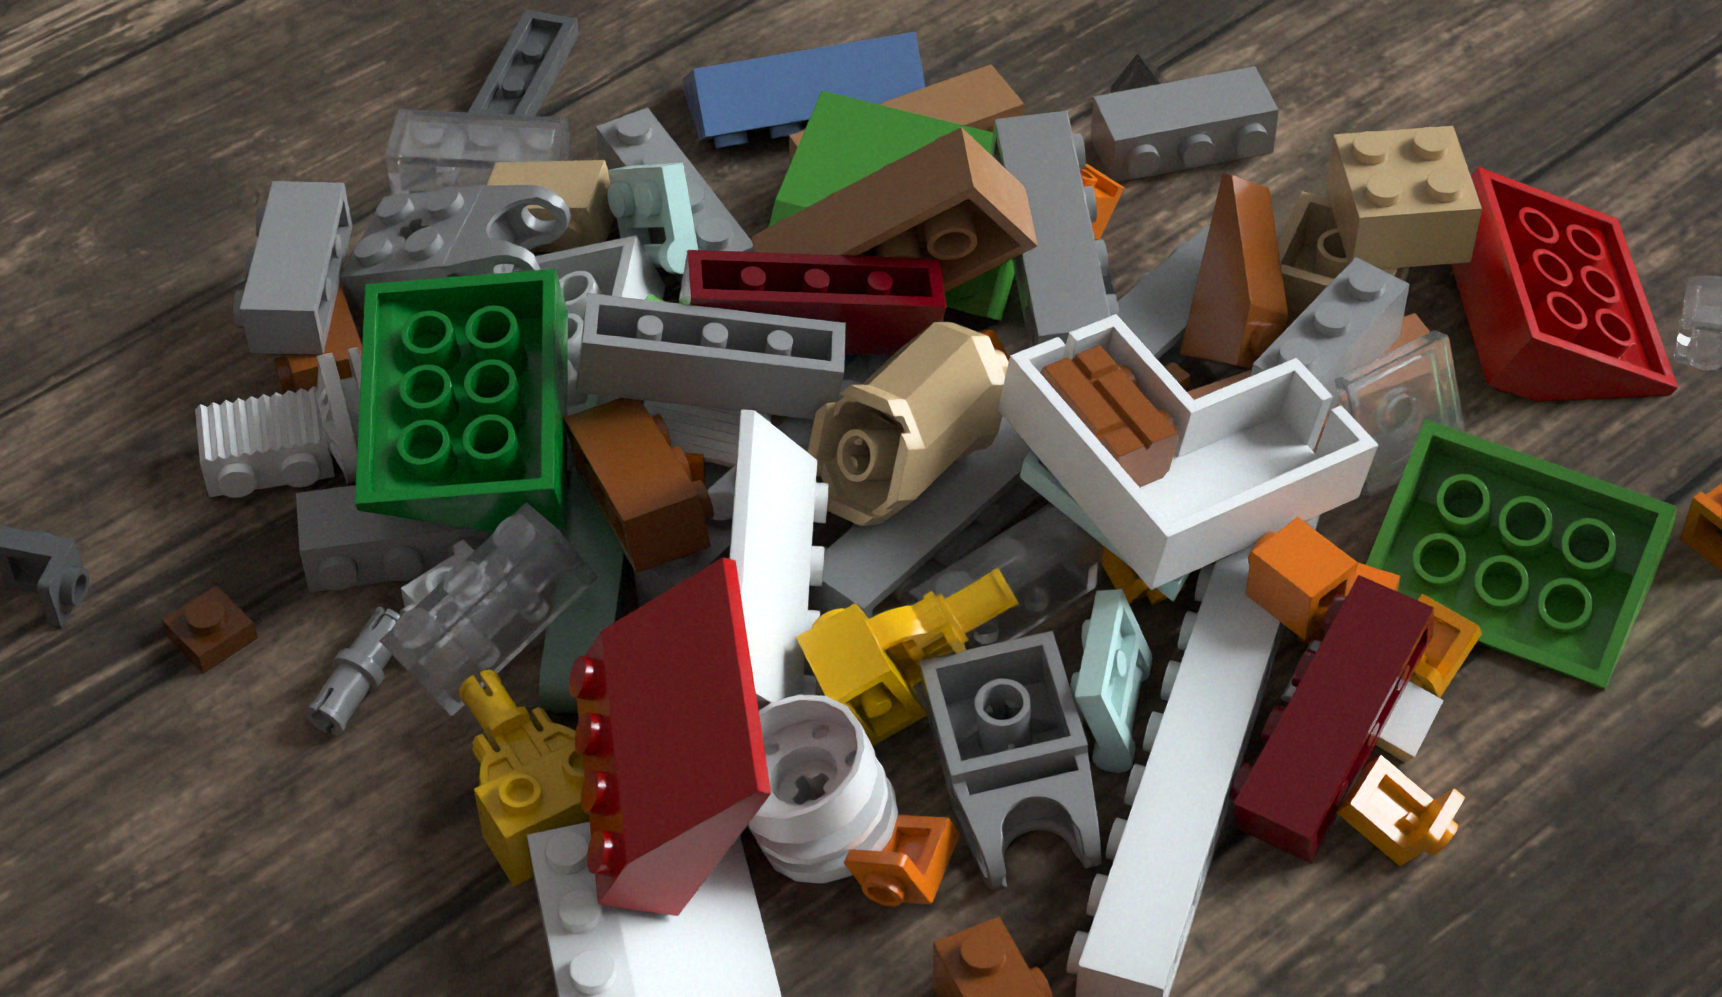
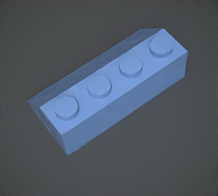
[681,32,925,149]

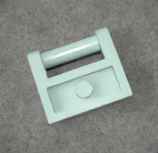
[607,162,698,274]
[1070,589,1153,773]

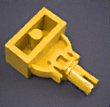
[796,567,1019,747]
[459,670,589,886]

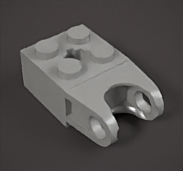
[340,185,571,315]
[919,631,1101,890]

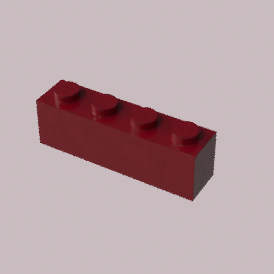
[679,250,946,355]
[1229,575,1434,864]

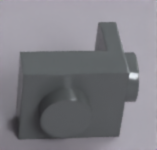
[0,526,89,627]

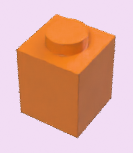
[1246,517,1358,641]

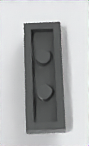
[466,9,579,142]

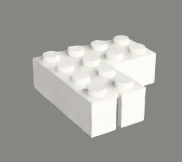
[998,314,1378,590]

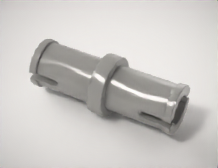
[304,607,411,736]

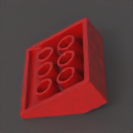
[1451,167,1678,402]
[569,558,771,916]

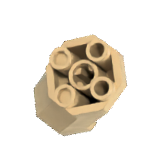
[807,322,1008,526]

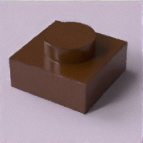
[162,585,258,674]

